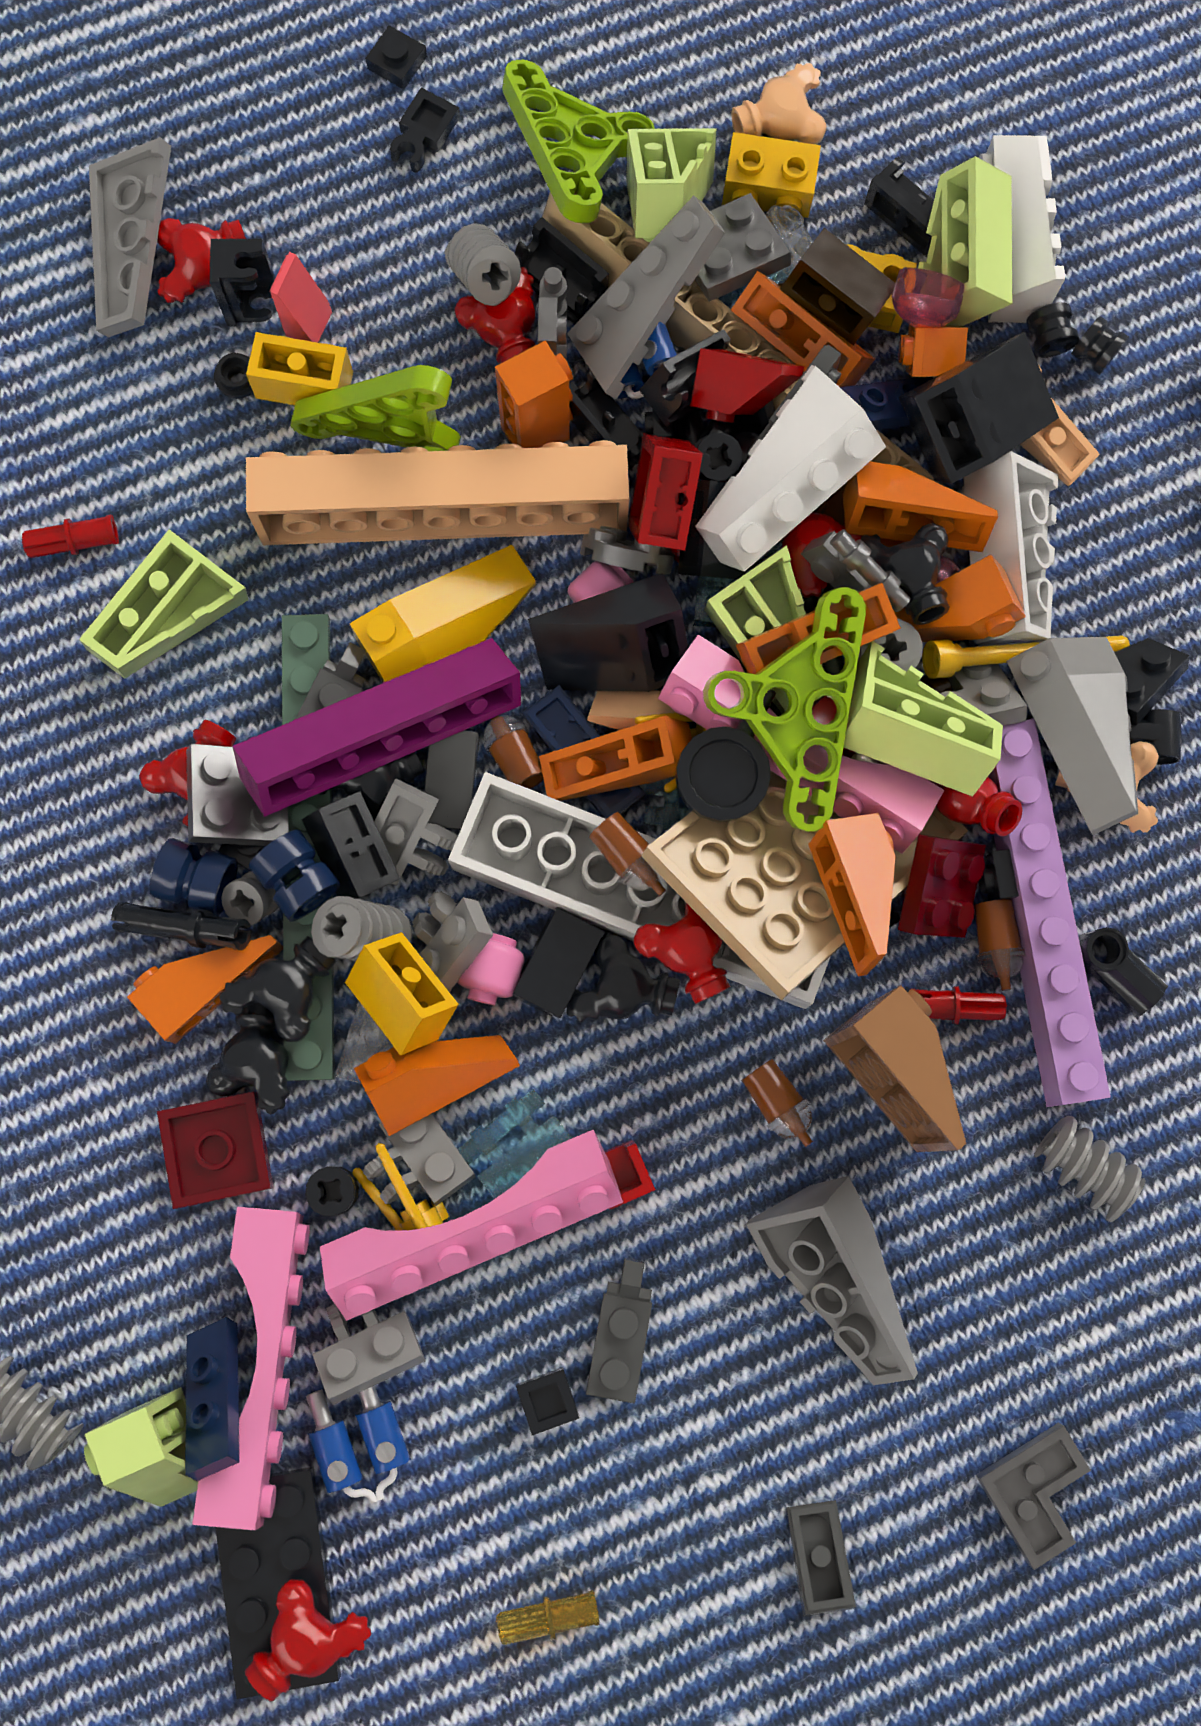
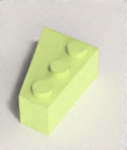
[626,128,717,242]
[906,156,1012,326]
[79,530,248,679]
[704,545,825,714]
[844,641,1003,797]
[84,1387,198,1507]

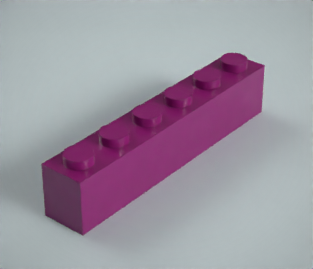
[232,638,521,817]

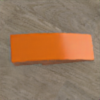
[736,583,901,674]

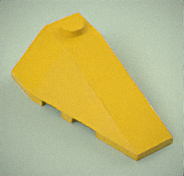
[349,545,536,682]

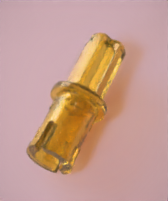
[496,1590,600,1645]

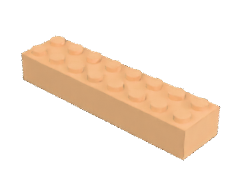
[246,440,629,545]

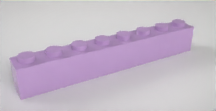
[988,719,1111,1107]

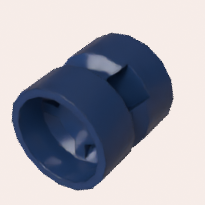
[249,830,340,922]
[149,838,238,916]

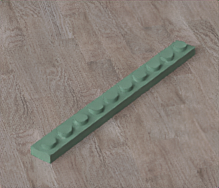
[282,614,335,1082]

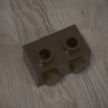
[780,228,897,345]

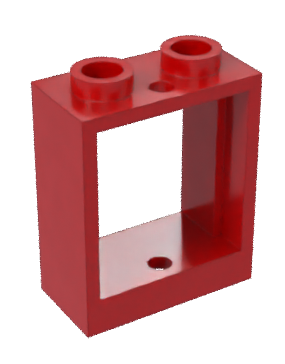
[628,433,703,551]

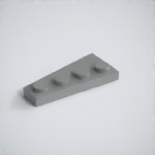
[89,137,171,337]
[567,195,725,399]

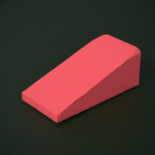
[270,252,332,343]

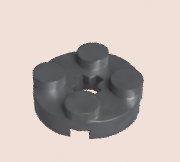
[580,526,675,574]

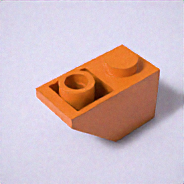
[898,325,968,377]

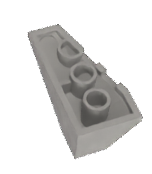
[1007,637,1138,835]
[746,1176,918,1385]

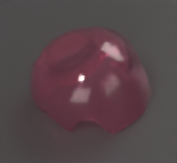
[892,267,965,328]

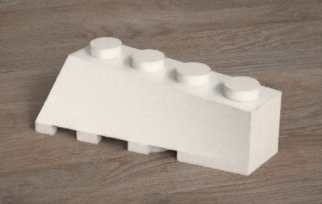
[979,135,1065,323]
[695,365,886,572]
[961,451,1058,646]

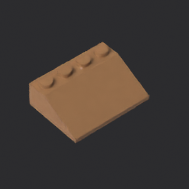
[823,985,966,1152]

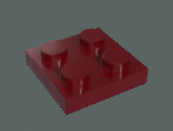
[898,834,986,938]
[157,1091,274,1209]

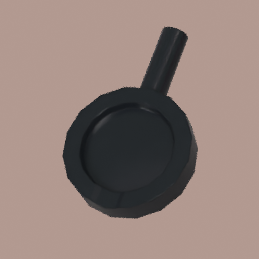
[675,689,776,822]

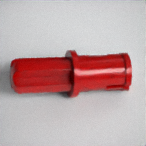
[22,514,119,558]
[910,986,1007,1025]

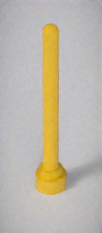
[922,635,1130,679]

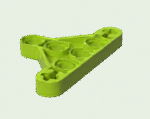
[502,59,655,223]
[290,365,461,451]
[703,587,866,832]

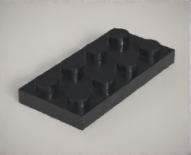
[215,1466,341,1699]

